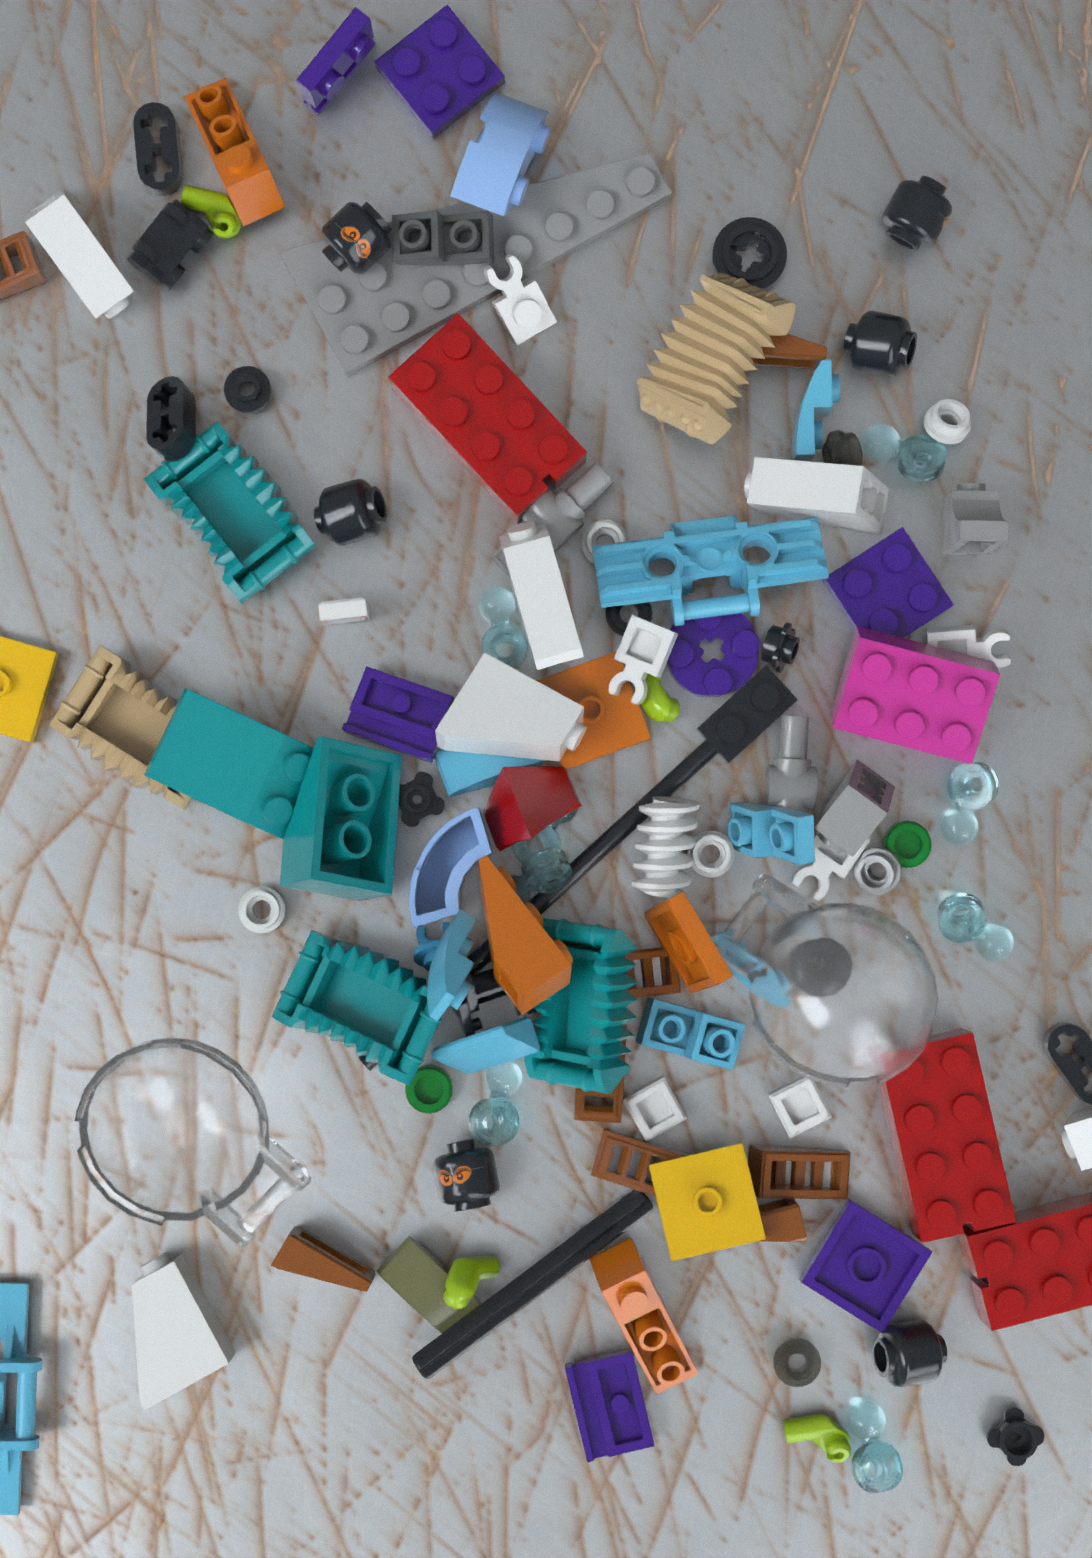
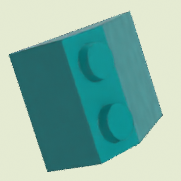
[144,688,314,840]
[280,736,402,901]

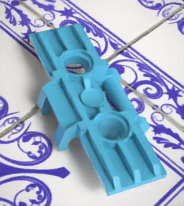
[592,515,829,626]
[0,1282,43,1515]

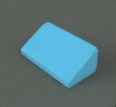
[431,1016,540,1073]

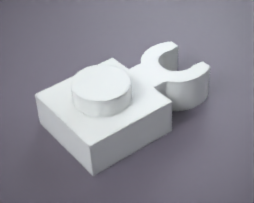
[484,254,557,345]
[609,615,678,705]
[926,625,1011,668]
[791,831,870,901]

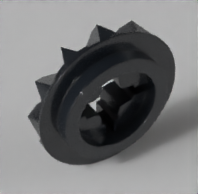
[712,217,787,289]

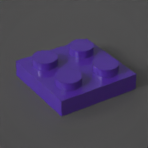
[374,5,505,139]
[822,527,954,638]
[799,1198,932,1334]

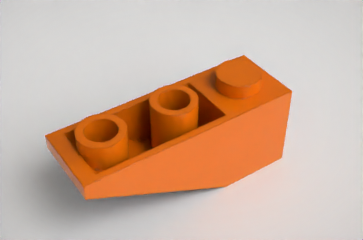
[184,78,286,226]
[479,855,573,1015]
[589,1238,698,1395]

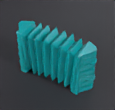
[144,421,316,604]
[524,918,638,1094]
[271,930,443,1085]

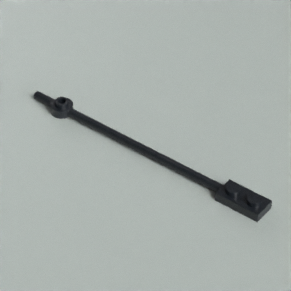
[358,665,798,1071]

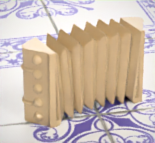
[636,273,796,445]
[49,645,191,810]

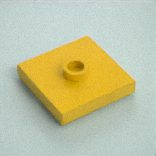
[0,636,60,743]
[649,1143,766,1261]

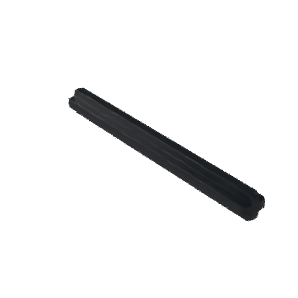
[412,1190,654,1379]

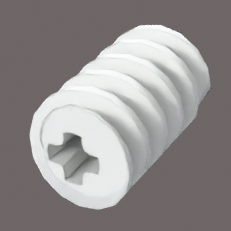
[631,796,700,898]

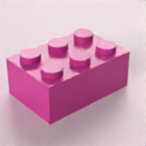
[830,626,1001,764]

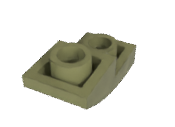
[377,1236,482,1333]

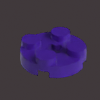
[667,613,760,697]

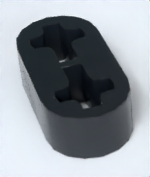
[133,102,183,196]
[146,376,196,462]
[1043,1022,1092,1105]

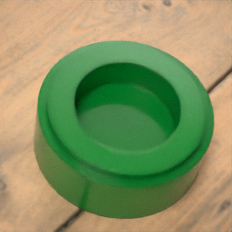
[882,821,932,868]
[405,1065,453,1114]

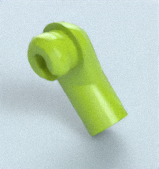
[181,184,241,239]
[640,673,680,723]
[443,1255,500,1309]
[782,1413,851,1463]

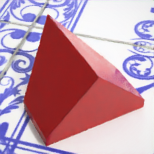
[483,766,582,851]

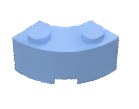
[450,93,551,216]
[409,807,493,927]

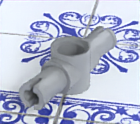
[493,462,614,578]
[765,715,818,858]

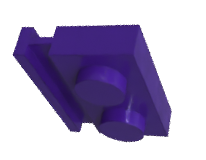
[296,7,376,115]
[342,666,455,763]
[565,1348,655,1462]

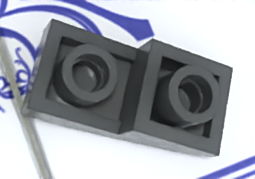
[392,210,494,266]

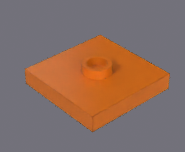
[536,651,651,770]
[644,891,733,993]

